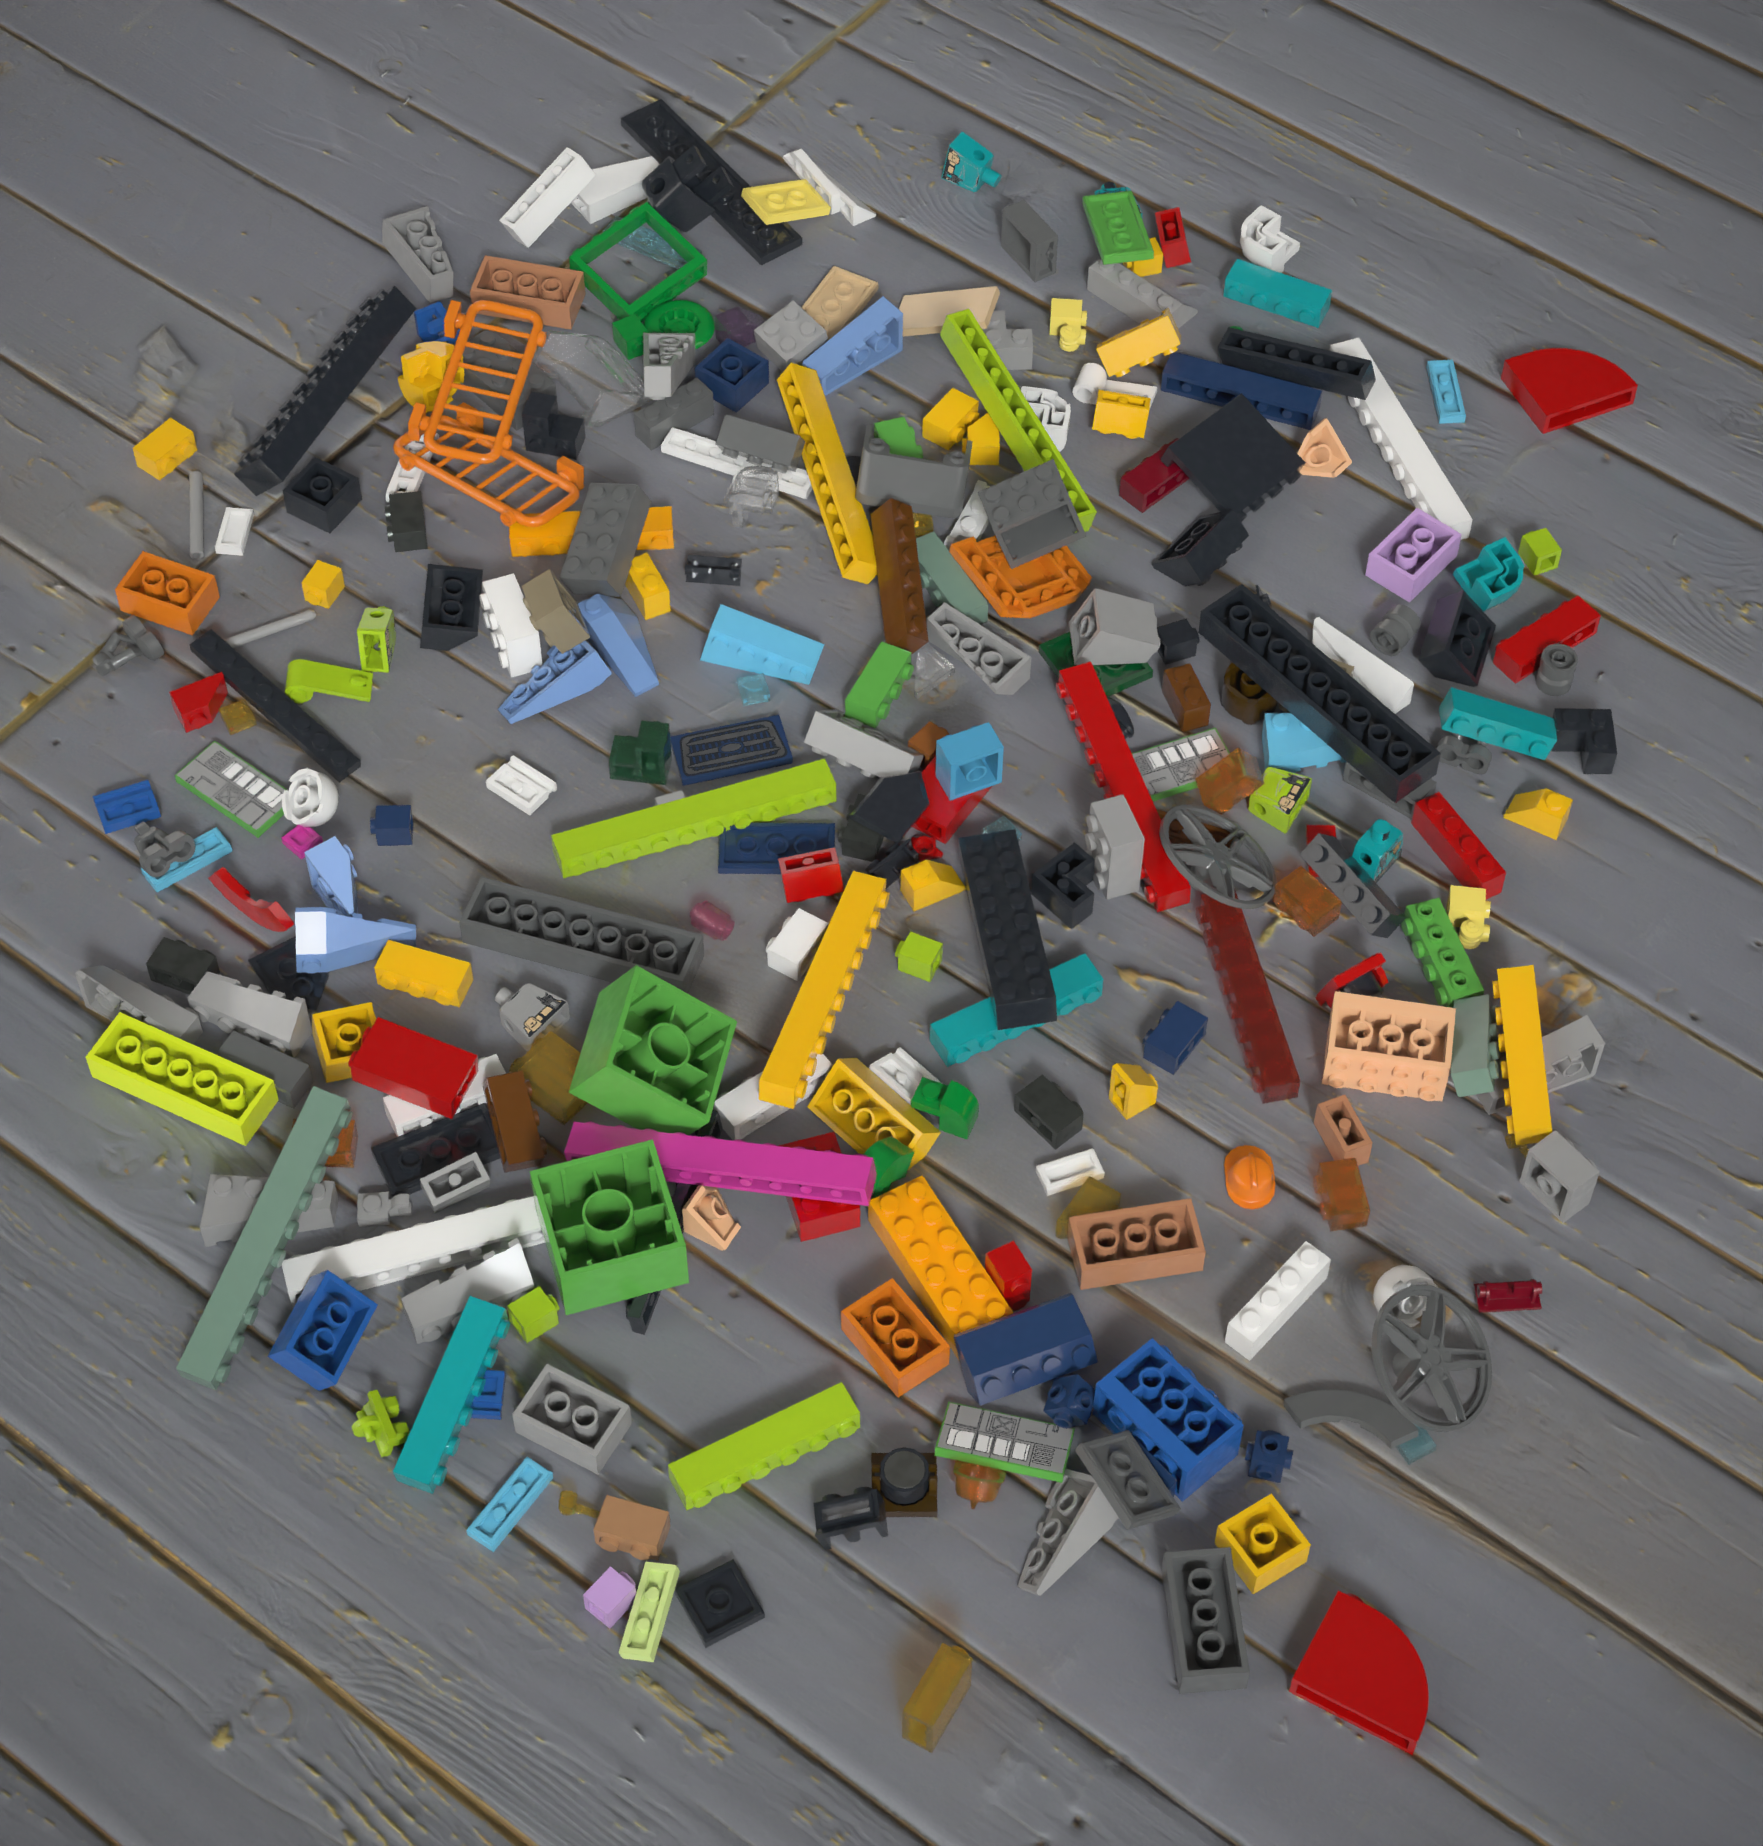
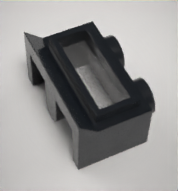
[814,1487,888,1550]

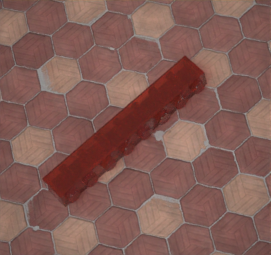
[1196,888,1301,1104]

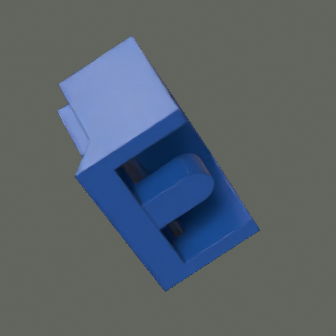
[414,301,460,345]

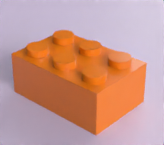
[115,551,220,636]
[841,1278,950,1398]

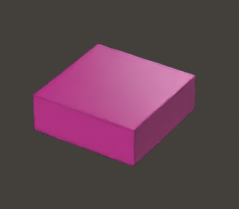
[281,825,323,860]

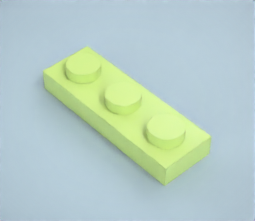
[619,1562,680,1662]

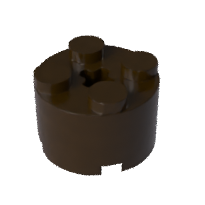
[1221,662,1277,725]

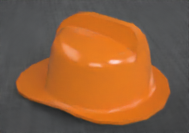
[1224,1145,1275,1210]

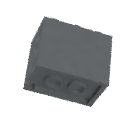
[978,459,1086,569]

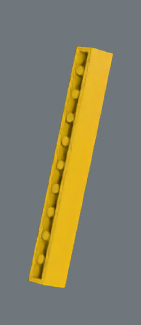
[777,362,877,584]
[759,871,890,1109]

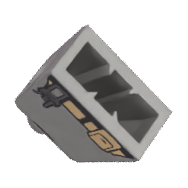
[495,983,570,1055]

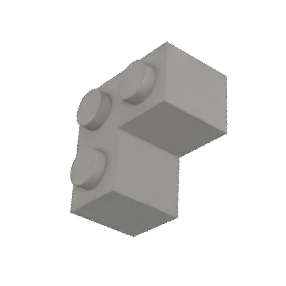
[982,310,1033,370]

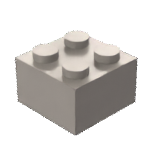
[754,300,828,372]
[1519,1130,1600,1223]

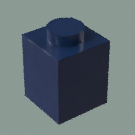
[370,805,414,846]

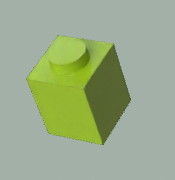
[1518,528,1562,576]
[895,931,943,982]
[507,1286,560,1343]

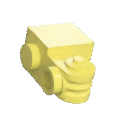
[1049,298,1087,352]
[1446,885,1491,949]

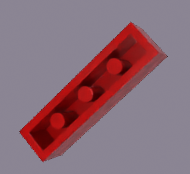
[1493,595,1601,684]
[1411,792,1506,900]

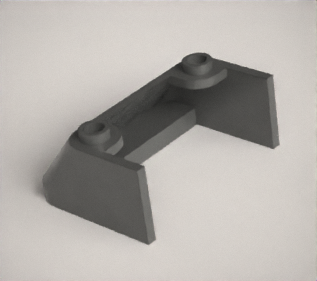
[855,424,973,518]

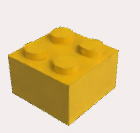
[312,1002,376,1083]
[1214,1493,1311,1594]

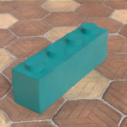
[1223,259,1332,328]
[1439,687,1557,760]

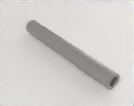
[189,471,204,560]

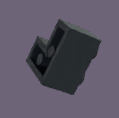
[522,391,586,460]
[1552,708,1617,774]
[1031,842,1095,929]

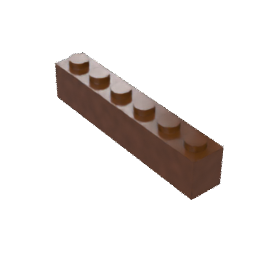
[871,498,929,655]

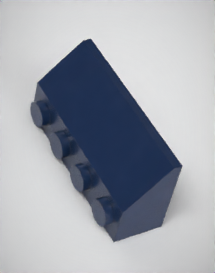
[953,1293,1098,1406]

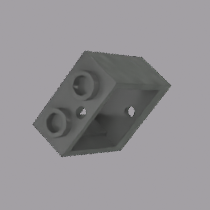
[1001,200,1058,282]

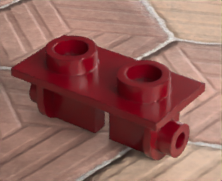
[1474,1279,1542,1313]

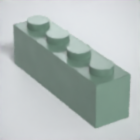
[916,531,988,625]
[1451,994,1500,1097]

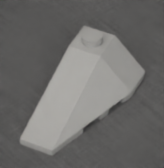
[1017,1469,1119,1596]

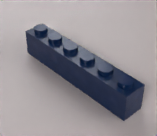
[1161,352,1322,430]

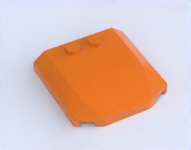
[949,536,1092,618]

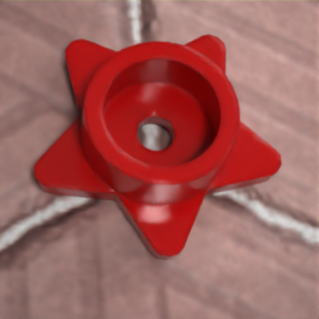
[910,836,943,862]

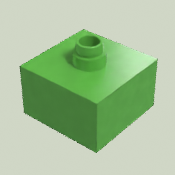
[569,965,737,1135]
[530,1139,689,1315]

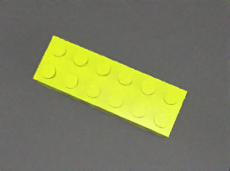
[86,1012,279,1146]

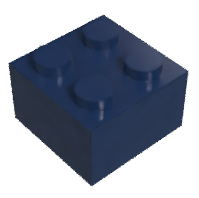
[695,338,769,413]

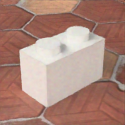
[766,908,829,981]

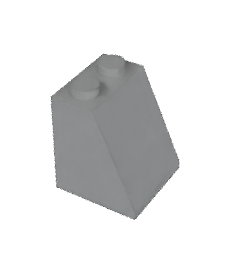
[1069,588,1160,665]

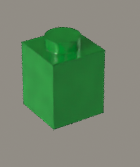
[612,314,649,360]

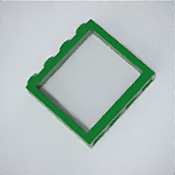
[569,202,707,322]

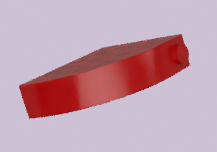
[1501,348,1638,434]
[1289,1590,1429,1755]

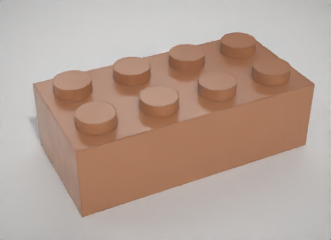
[470,255,585,330]
[1067,1198,1206,1290]

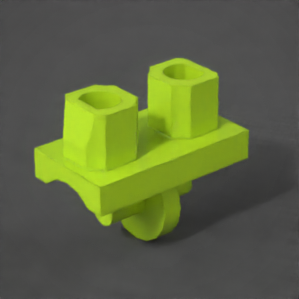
[352,1390,410,1457]

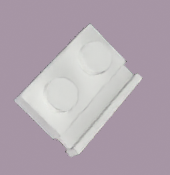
[486,755,557,815]
[869,1047,943,1105]

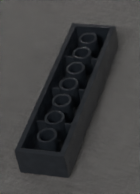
[958,829,1057,1030]

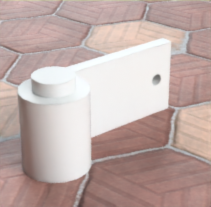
[1072,363,1157,410]

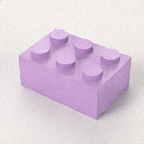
[1365,508,1462,603]

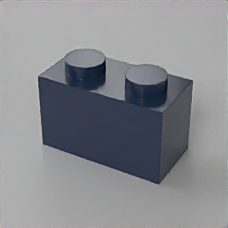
[1142,1001,1208,1075]

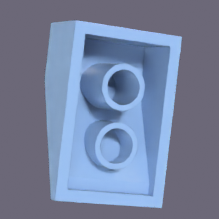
[304,836,358,917]

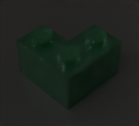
[609,720,672,785]

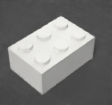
[479,573,543,678]

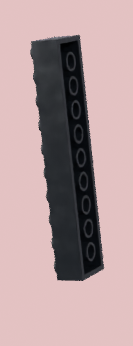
[234,286,417,496]
[1198,584,1441,804]

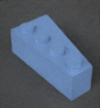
[802,296,903,396]

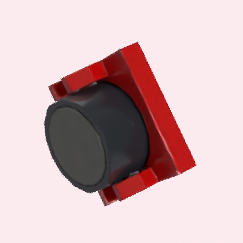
[1315,952,1389,1008]

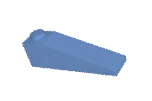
[578,594,659,697]
[498,640,612,724]
[295,907,416,973]

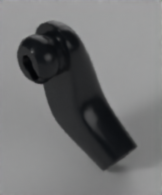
[1107,696,1134,739]

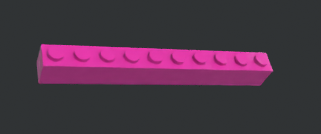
[564,1122,877,1206]

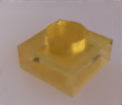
[913,512,934,538]
[219,699,257,735]

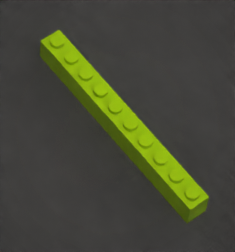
[940,309,1097,533]
[551,759,837,879]

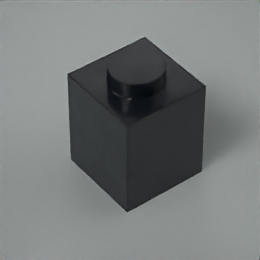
[1157,618,1200,665]

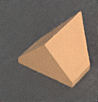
[1297,418,1352,478]
[682,1185,741,1251]

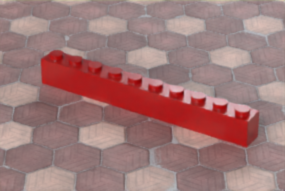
[1056,661,1191,913]

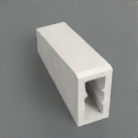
[571,156,660,224]

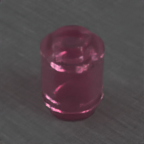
[690,901,735,941]

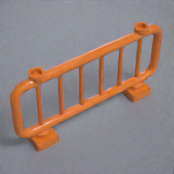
[408,300,547,464]
[393,402,584,527]

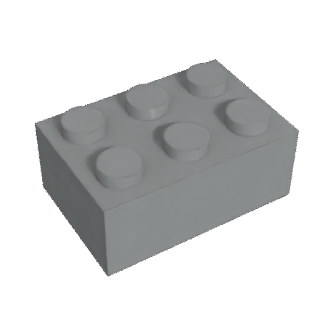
[1085,794,1145,900]
[512,1364,632,1475]

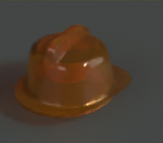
[953,1460,1007,1509]

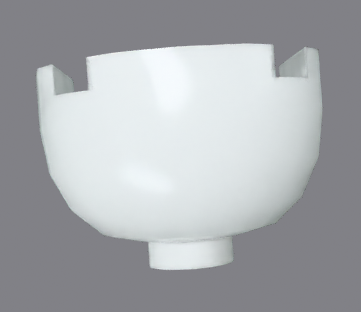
[282,768,339,827]
[1373,1265,1437,1328]

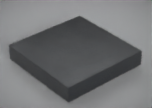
[675,1559,765,1648]

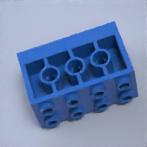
[1093,1338,1244,1502]

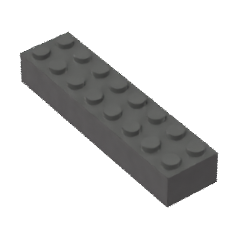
[459,877,704,993]

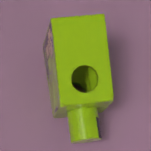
[357,606,396,673]
[1239,767,1312,834]

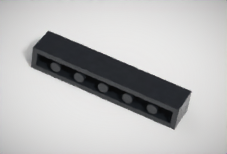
[1218,327,1376,400]

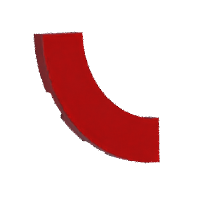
[208,867,294,932]

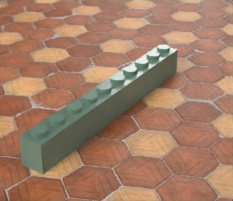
[176,1086,353,1390]

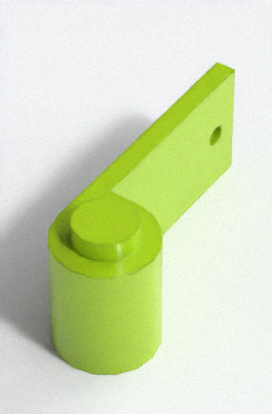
[285,659,373,704]

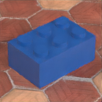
[267,1270,378,1391]

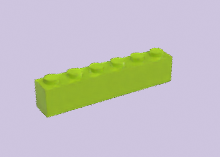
[668,1382,860,1510]

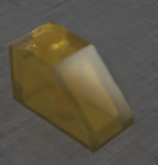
[1055,1176,1122,1239]

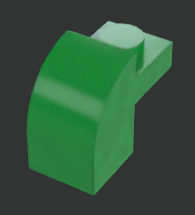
[911,1077,979,1140]
[863,1136,915,1207]

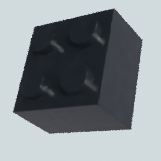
[283,457,362,533]

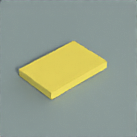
[741,179,831,225]

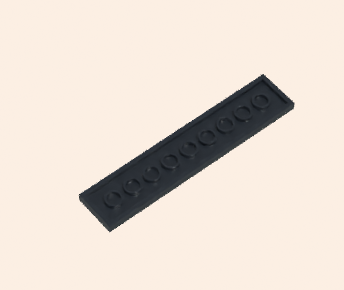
[621,99,803,265]

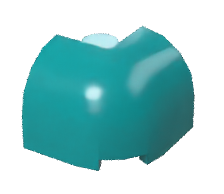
[1453,537,1525,612]

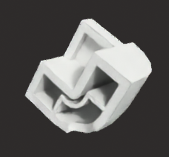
[1240,205,1300,273]
[1021,386,1071,452]

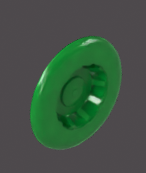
[643,300,715,349]

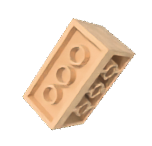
[1322,991,1456,1101]

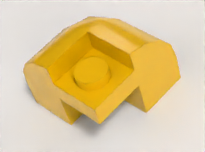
[397,341,464,413]

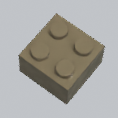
[522,569,590,654]

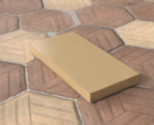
[801,266,878,340]
[899,286,1000,337]

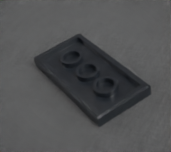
[371,1103,500,1198]

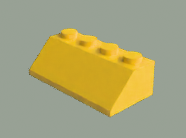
[807,1058,941,1182]

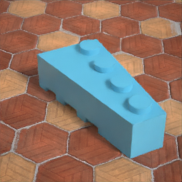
[700,604,825,685]
[1262,713,1347,773]

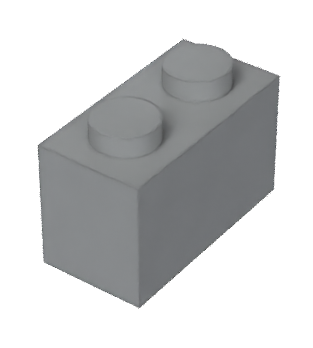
[420,1152,490,1214]

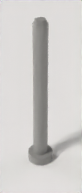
[223,609,316,648]

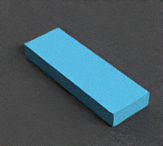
[1426,360,1466,424]
[141,827,232,893]
[466,1457,554,1552]

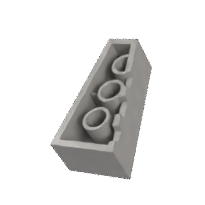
[1476,1015,1605,1115]

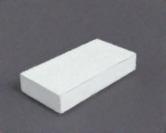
[215,507,254,556]
[1036,1148,1105,1196]

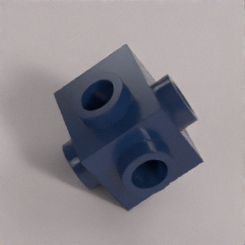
[1043,1374,1095,1429]
[1245,1430,1293,1483]

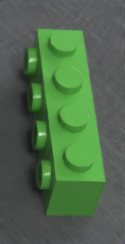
[1401,898,1485,1008]

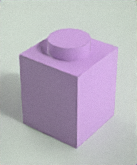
[583,1566,636,1629]

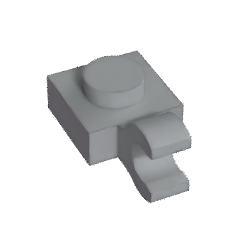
[357,1191,412,1227]

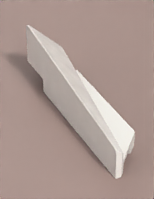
[783,148,877,226]
[1312,617,1414,714]

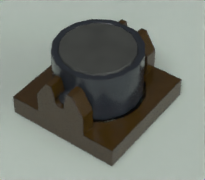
[871,1447,938,1517]

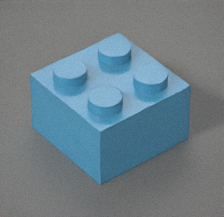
[935,722,1004,801]

